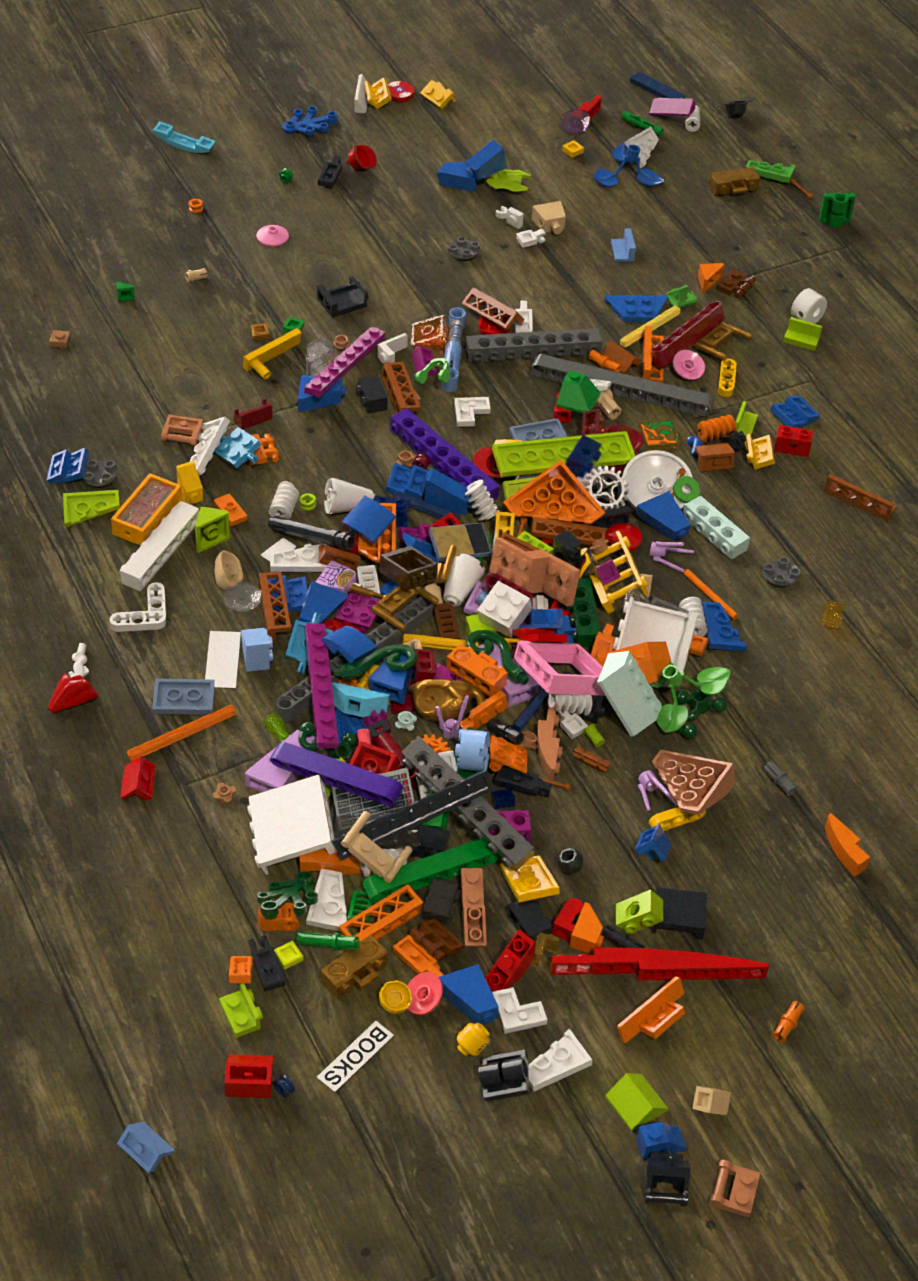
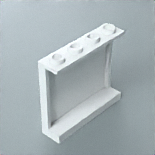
[613,597,698,691]
[247,775,337,874]

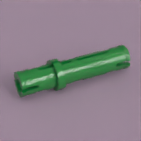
[621,111,664,137]
[296,931,360,950]

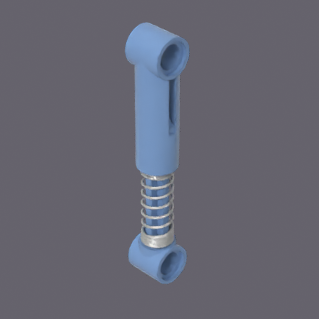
[441,307,466,392]

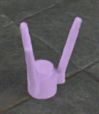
[650,541,694,572]
[435,695,469,740]
[638,770,678,811]

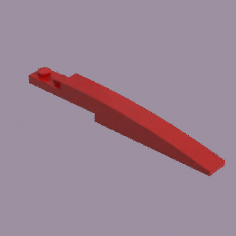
[550,948,769,981]

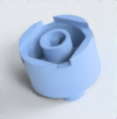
[455,729,490,771]

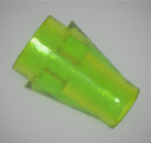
[263,713,290,741]

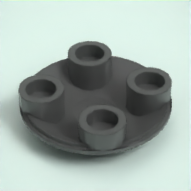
[448,236,480,259]
[82,460,118,486]
[763,557,800,586]

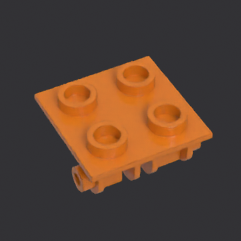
[489,735,527,773]

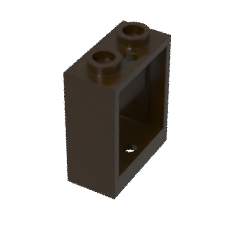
[380,546,438,590]

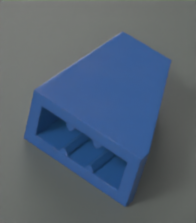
[465,140,508,180]
[437,162,480,192]
[298,376,346,412]
[425,468,474,515]
[636,491,690,541]
[298,581,348,624]
[368,654,412,704]
[439,964,499,1024]

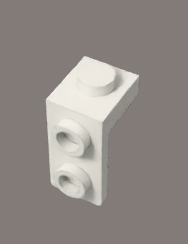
[377,333,408,363]

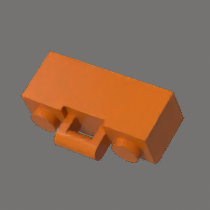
[446,644,508,697]

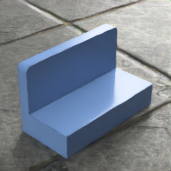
[611,228,636,262]
[117,1122,175,1173]

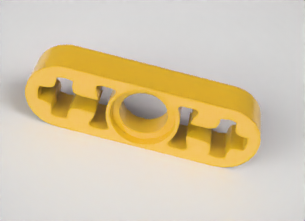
[718,359,737,397]
[649,807,706,831]

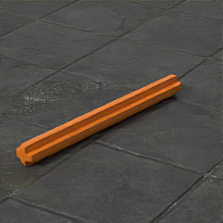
[127,705,236,761]

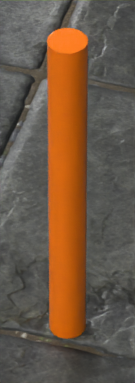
[683,569,738,620]

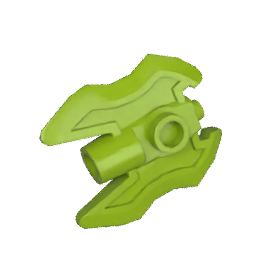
[486,169,531,192]

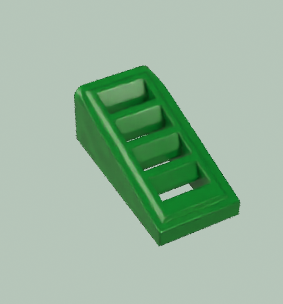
[347,890,373,929]

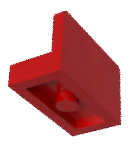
[572,95,602,124]
[120,756,156,801]

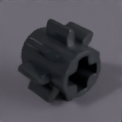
[725,430,747,451]

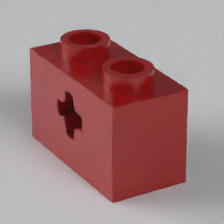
[774,425,813,457]

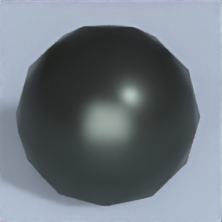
[558,848,583,874]

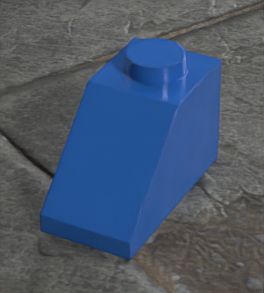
[636,1122,687,1160]

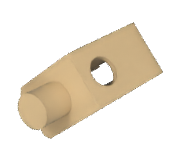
[531,201,566,234]

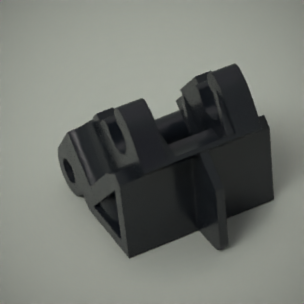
[644,1149,691,1207]

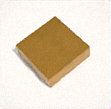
[250,323,270,340]

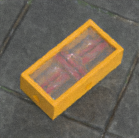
[111,473,182,546]

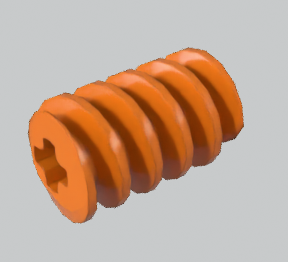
[697,415,736,443]

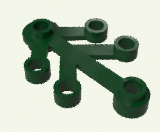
[257,871,318,920]

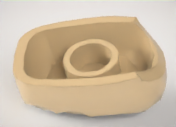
[214,550,243,591]

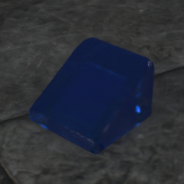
[491,789,516,809]

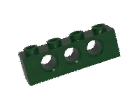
[566,578,600,647]

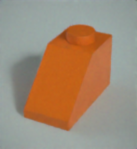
[570,902,604,955]

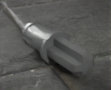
[764,762,797,796]

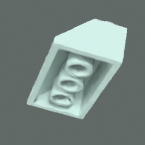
[598,651,661,736]

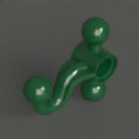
[676,688,727,739]
[298,722,357,761]

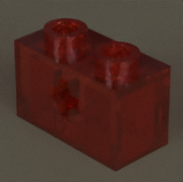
[582,409,605,435]

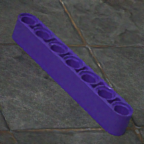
[270,741,404,807]

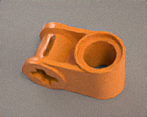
[258,903,299,932]

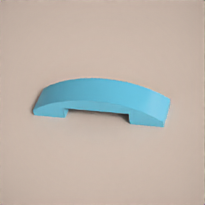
[153,121,216,153]

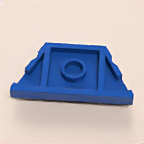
[604,295,667,322]

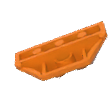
[358,503,396,563]
[595,641,671,684]

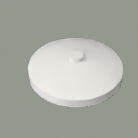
[622,450,693,510]

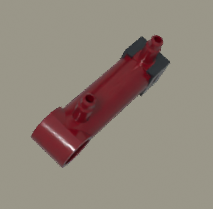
[356,719,418,790]

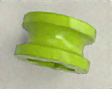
[299,493,316,511]

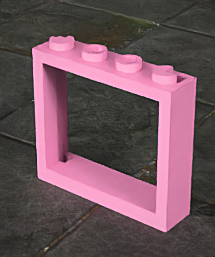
[514,641,606,696]

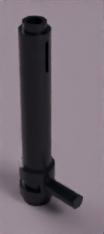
[268,516,358,551]

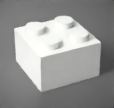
[477,581,532,638]

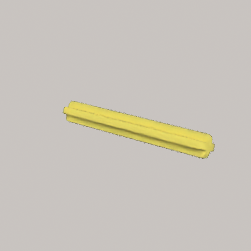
[620,306,681,348]

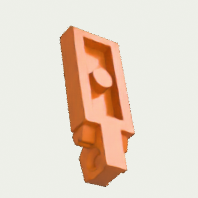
[590,624,615,659]
[459,691,508,729]
[392,935,444,977]

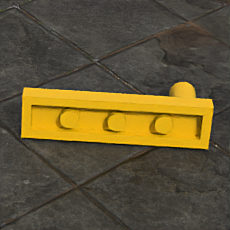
[243,328,301,380]

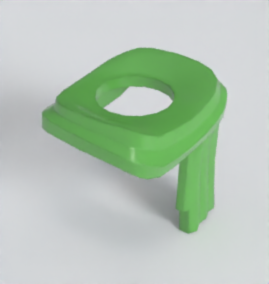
[667,285,698,308]

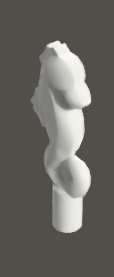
[69,643,89,678]

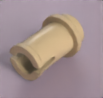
[185,268,207,283]

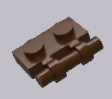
[716,268,756,298]
[410,919,465,961]

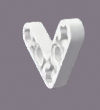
[110,582,166,632]

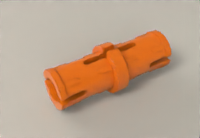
[588,350,621,373]
[772,1001,805,1043]

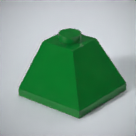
[556,370,601,415]

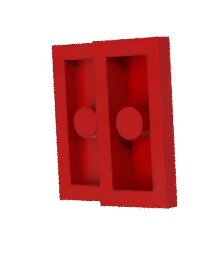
[512,628,568,643]

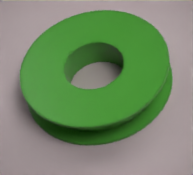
[673,476,700,503]

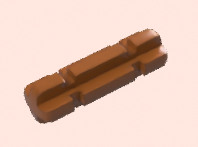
[573,747,611,773]

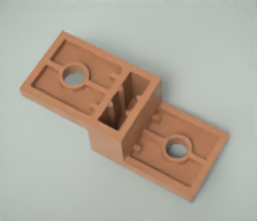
[489,538,581,606]

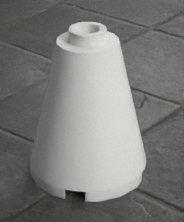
[324,478,376,514]
[443,554,485,607]

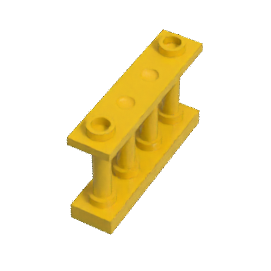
[581,531,649,614]

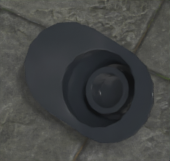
[722,97,755,119]

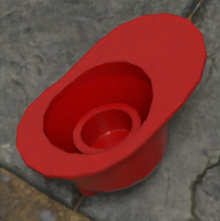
[346,145,377,170]
[473,447,507,478]

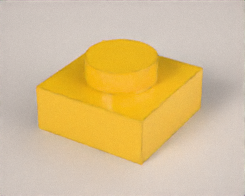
[562,140,584,158]

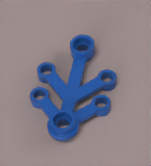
[282,106,338,135]

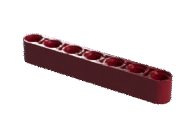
[651,302,725,367]

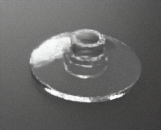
[223,582,261,612]

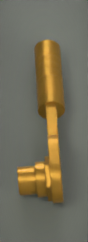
[349,583,386,599]

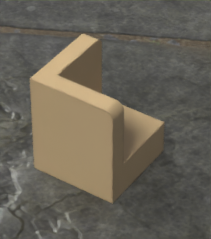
[692,1086,731,1115]

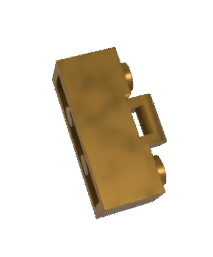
[709,167,760,195]
[320,935,388,999]

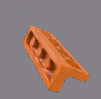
[643,326,664,383]
[339,884,423,950]

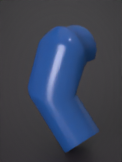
[687,436,702,457]

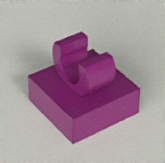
[595,559,621,585]
[361,709,390,727]

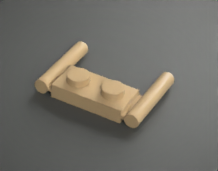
[341,811,412,883]

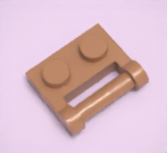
[161,414,203,446]
[709,1160,760,1218]

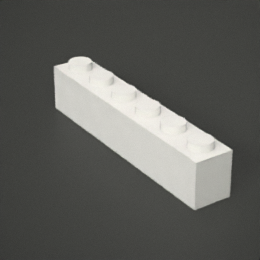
[120,501,199,591]

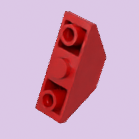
[485,929,536,992]

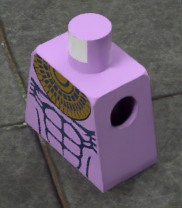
[316,560,363,597]

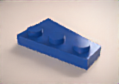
[702,601,747,652]

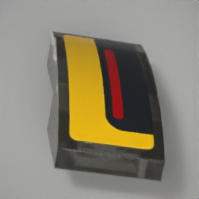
[576,549,596,579]

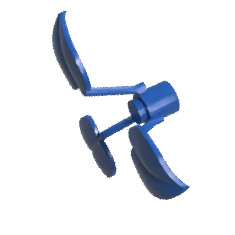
[593,142,664,187]

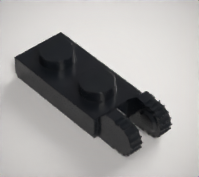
[248,935,285,992]

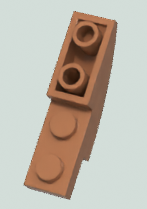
[536,707,563,781]
[461,868,487,947]

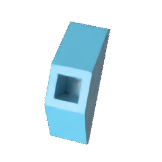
[332,682,390,717]

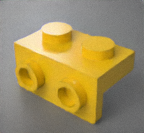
[364,78,392,109]
[420,80,456,110]
[745,434,775,470]

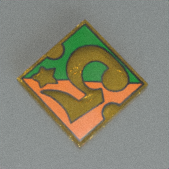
[638,420,680,451]

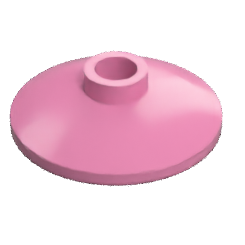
[257,225,289,247]
[673,350,705,380]

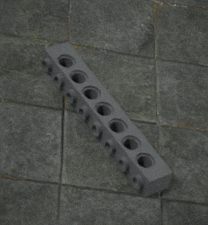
[465,328,602,362]
[401,736,534,871]

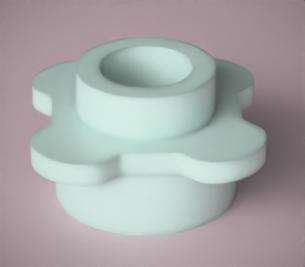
[395,711,417,731]

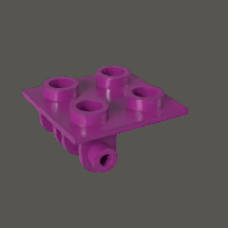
[335,592,380,634]

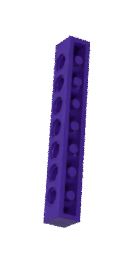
[390,408,500,501]

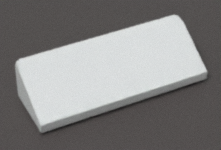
[354,74,368,113]

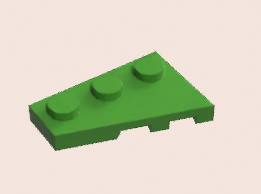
[745,160,796,183]

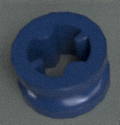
[273,1075,295,1098]

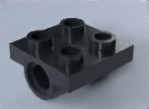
[478,1050,529,1102]

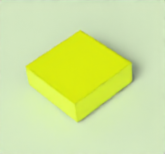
[274,941,303,970]

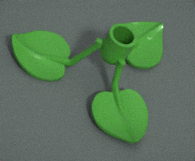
[649,662,731,733]

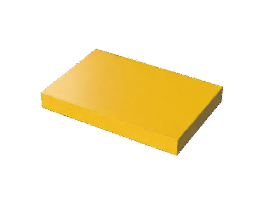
[500,856,560,902]

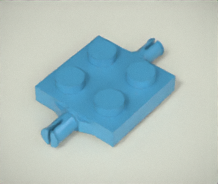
[214,427,262,469]
[285,612,333,675]

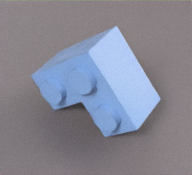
[241,628,273,672]

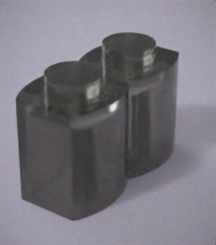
[422,876,462,925]

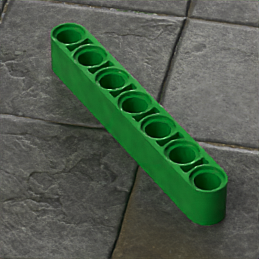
[362,838,501,904]

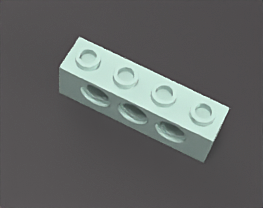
[683,495,750,559]

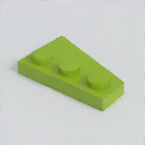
[63,490,120,528]

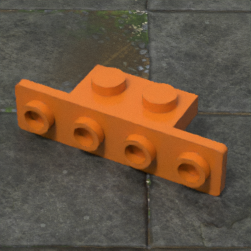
[617,976,686,1043]

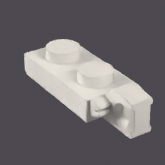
[515,301,533,333]

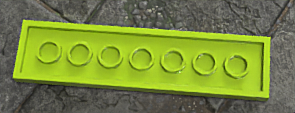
[492,431,635,477]

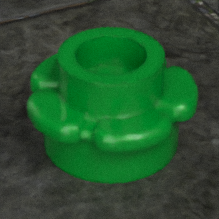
[279,168,294,183]

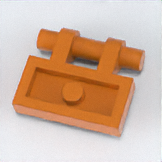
[248,434,279,466]

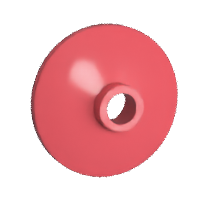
[407,972,443,1015]

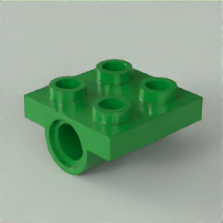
[818,193,856,228]

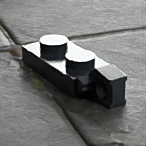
[318,155,342,188]
[494,765,552,797]

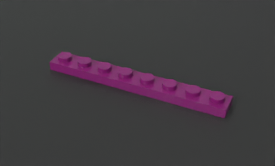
[305,327,385,397]
[305,623,339,749]

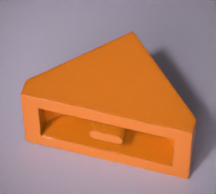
[698,263,725,293]

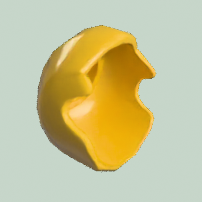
[379,980,412,1014]

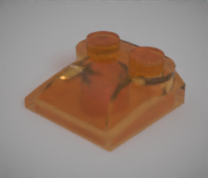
[411,315,448,349]

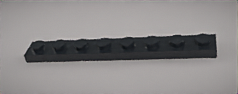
[332,770,494,861]

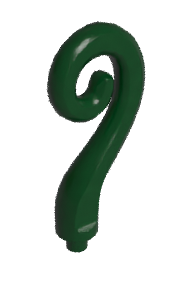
[466,630,529,685]
[334,644,418,680]

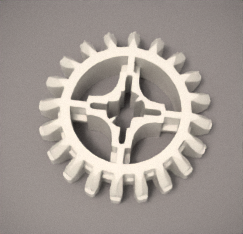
[582,466,630,510]

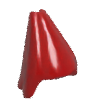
[48,673,99,713]

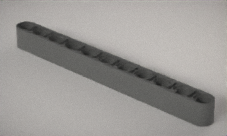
[531,354,714,416]
[276,596,434,722]

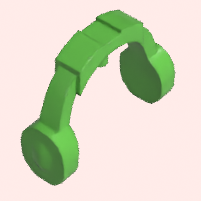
[415,358,450,384]

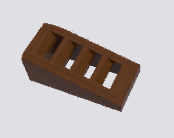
[433,602,460,639]

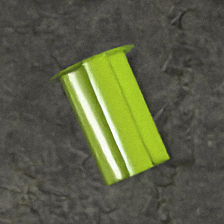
[583,724,605,748]

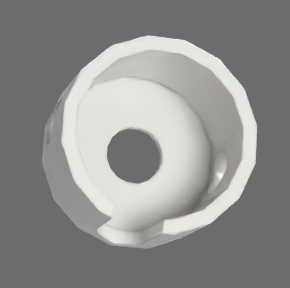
[791,288,827,324]

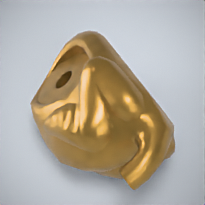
[408,679,485,722]

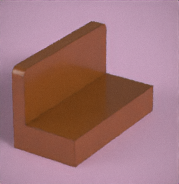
[601,340,641,374]
[695,443,735,472]
[318,545,360,571]

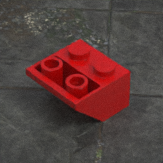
[224,1054,274,1098]

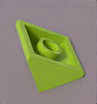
[195,507,230,553]
[605,1073,669,1132]

